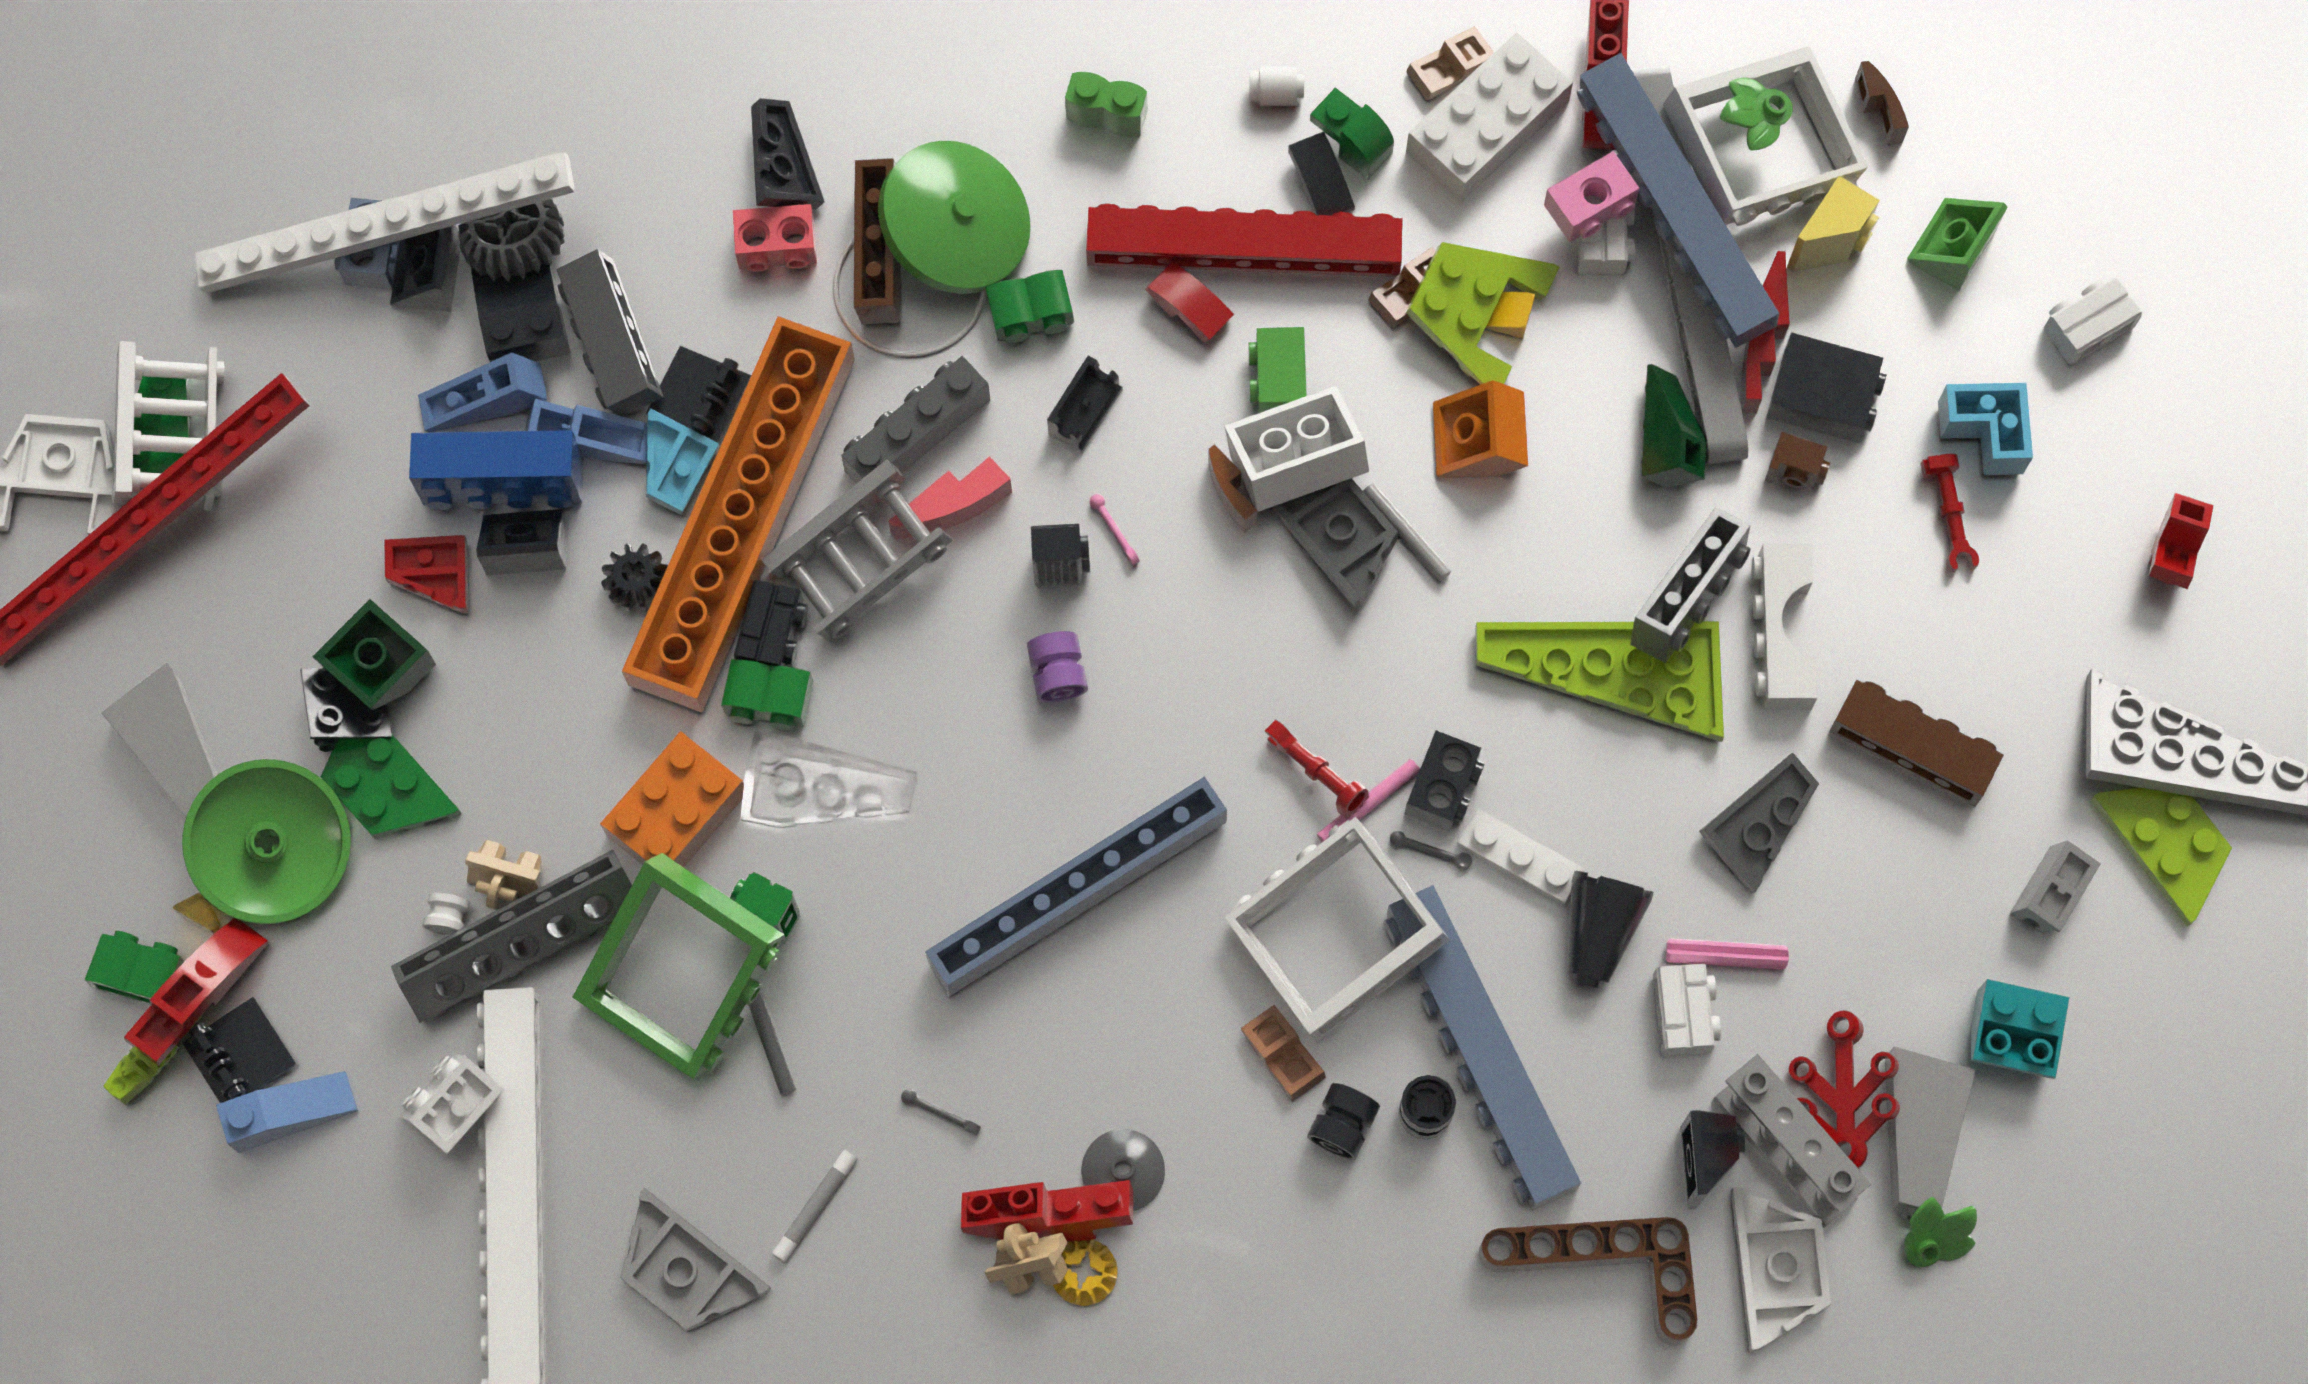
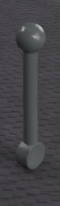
[1390,831,1472,870]
[901,1089,981,1135]

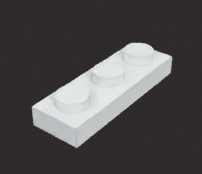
[1457,808,1585,907]

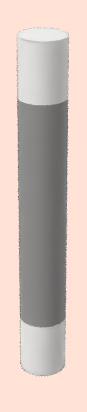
[771,1149,857,1263]

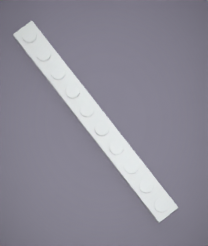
[195,151,575,294]

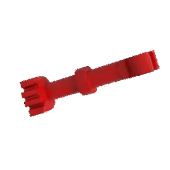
[1920,453,1979,573]
[1264,720,1369,820]

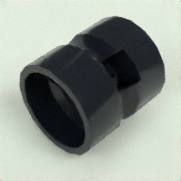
[1398,1075,1456,1140]
[1307,1083,1380,1160]

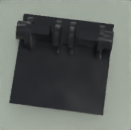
[646,346,751,443]
[300,668,392,752]
[182,997,297,1103]

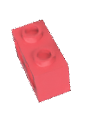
[733,204,817,272]

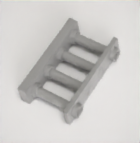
[762,460,953,640]
[1713,1054,1872,1228]

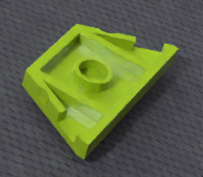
[2090,787,2232,927]

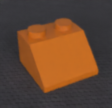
[1433,380,1528,478]

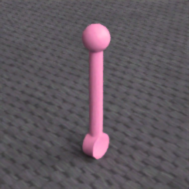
[1089,494,1140,566]

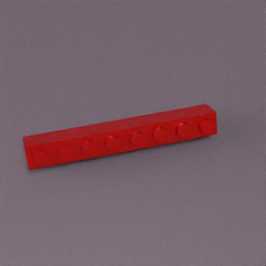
[1086,203,1403,277]

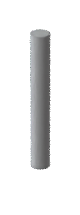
[1363,483,1451,582]

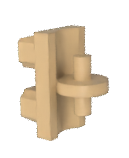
[465,840,542,910]
[984,1223,1068,1295]

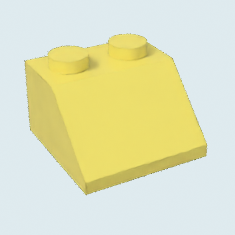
[1787,176,1880,272]

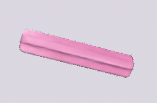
[1665,939,1789,970]

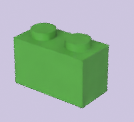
[1248,327,1307,413]

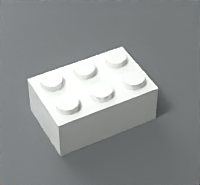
[1224,386,1369,512]

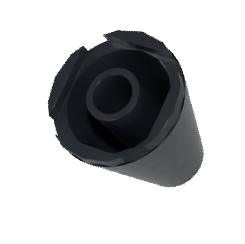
[1568,871,1654,989]

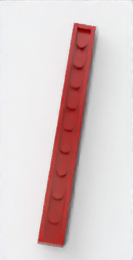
[0,373,310,666]

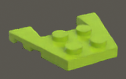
[1406,242,1560,385]

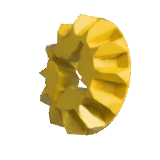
[1053,1240,1118,1306]

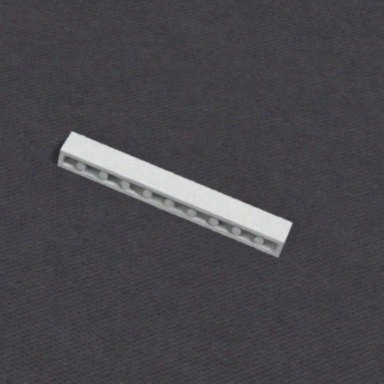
[477,987,546,1384]

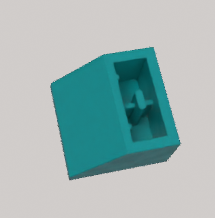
[1970,979,2070,1079]

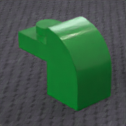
[1310,87,1394,180]

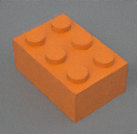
[600,731,748,867]

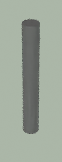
[748,991,796,1095]

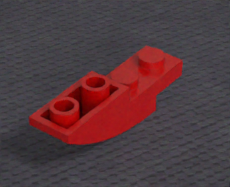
[1582,0,1629,150]
[124,918,269,1066]
[961,1180,1133,1242]

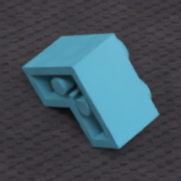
[1938,383,2033,475]

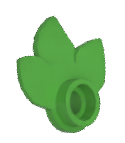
[1719,77,1793,151]
[1904,1197,1977,1267]

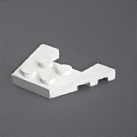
[0,414,122,535]

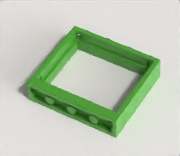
[572,853,784,1080]

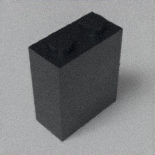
[1766,332,1887,443]

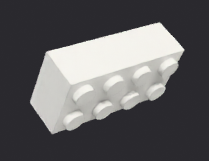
[1406,32,1573,202]

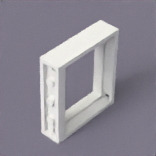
[1663,46,1868,226]
[1224,817,1450,1041]

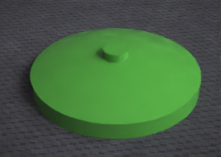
[878,141,1030,294]
[182,759,351,924]

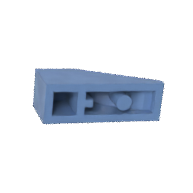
[418,353,547,433]
[216,1071,358,1153]

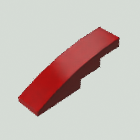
[1741,251,1790,413]

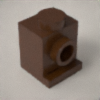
[1764,432,1830,488]

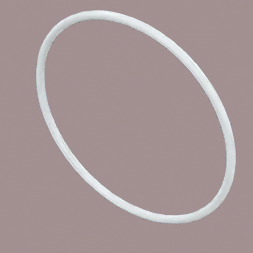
[833,238,987,358]

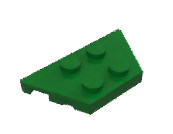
[320,733,461,839]

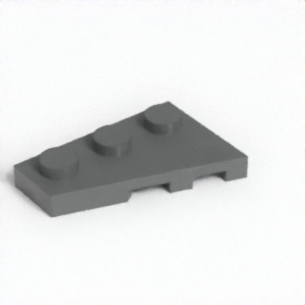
[1699,753,1819,894]

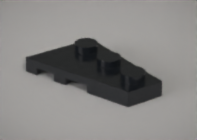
[751,98,825,210]

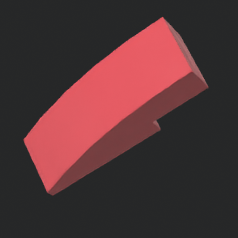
[888,456,1012,540]

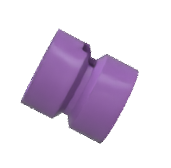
[1027,631,1088,703]

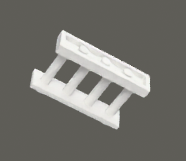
[113,341,224,510]

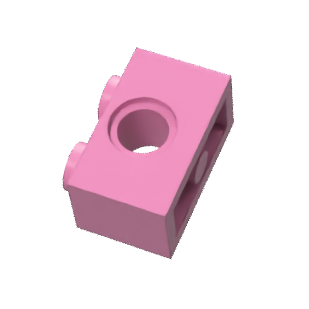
[1544,151,1640,242]

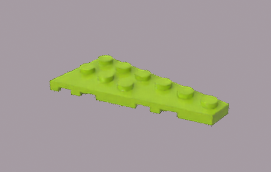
[1475,621,1724,742]

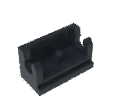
[1047,355,1123,453]

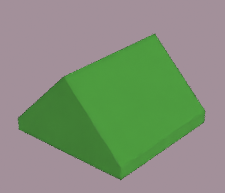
[1907,198,2008,290]

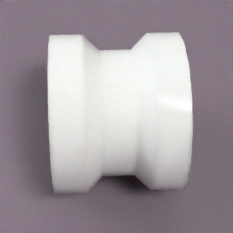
[422,893,470,935]

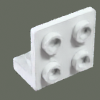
[400,1053,504,1154]

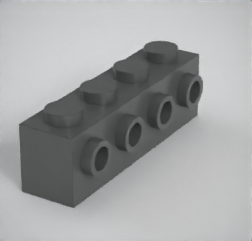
[556,249,664,417]
[841,356,990,484]
[1630,507,1751,663]

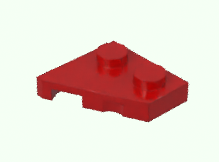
[384,535,468,613]

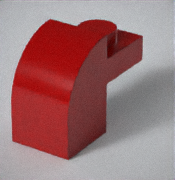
[2148,493,2214,589]

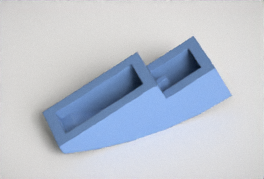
[524,399,647,464]

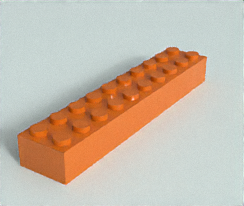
[622,316,855,713]

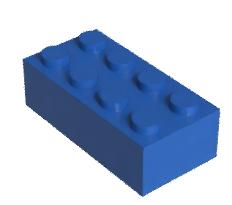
[409,430,584,510]

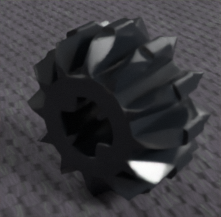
[601,543,668,612]

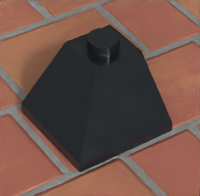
[1680,1110,1745,1209]

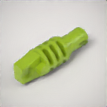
[103,1016,202,1105]

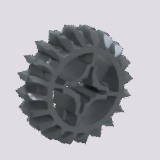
[458,199,565,283]

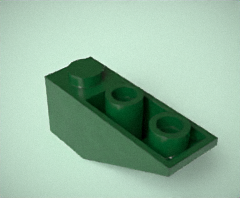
[1641,364,1706,488]

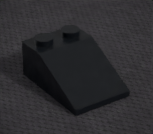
[471,264,571,362]

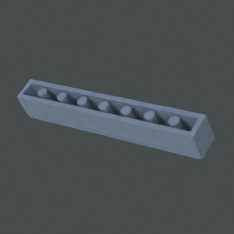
[1577,53,1779,348]
[925,776,1227,996]
[1384,885,1581,1211]

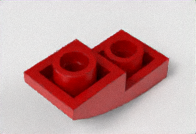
[1145,262,1234,343]

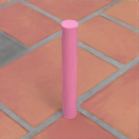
[1317,759,1420,842]

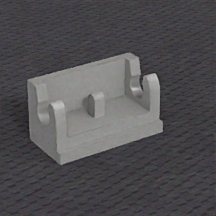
[2010,840,2101,932]

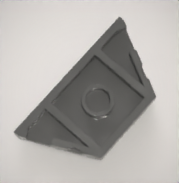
[1270,478,1398,609]

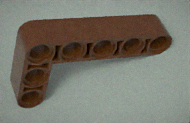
[1478,1217,1698,1346]

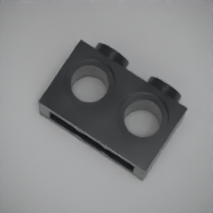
[1404,730,1485,832]

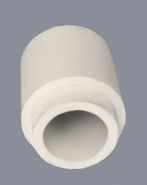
[1249,67,1304,106]

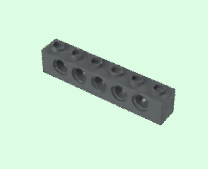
[391,850,632,1023]

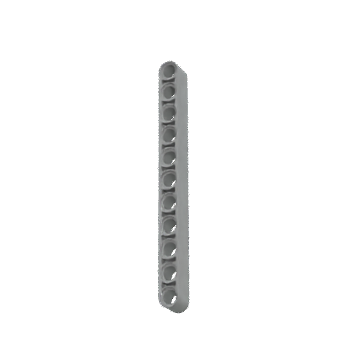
[1632,65,1748,465]

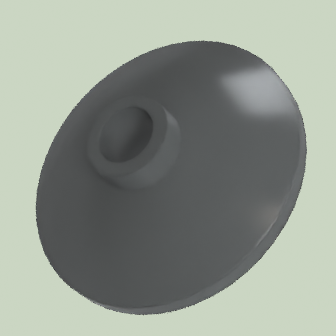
[1081,1129,1165,1211]

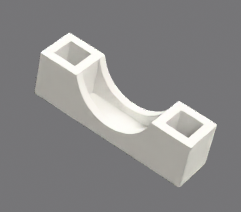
[1751,543,1817,710]

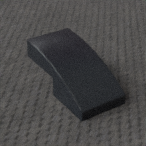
[1288,132,1355,216]

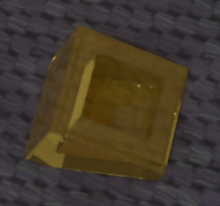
[172,893,222,935]

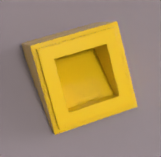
[1485,292,1535,339]

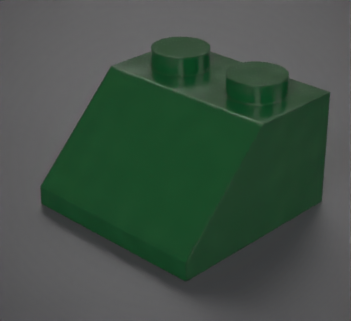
[312,599,436,710]

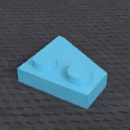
[646,408,719,515]

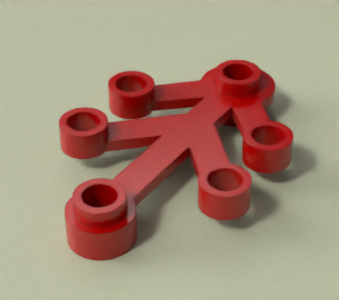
[1789,1010,1900,1169]

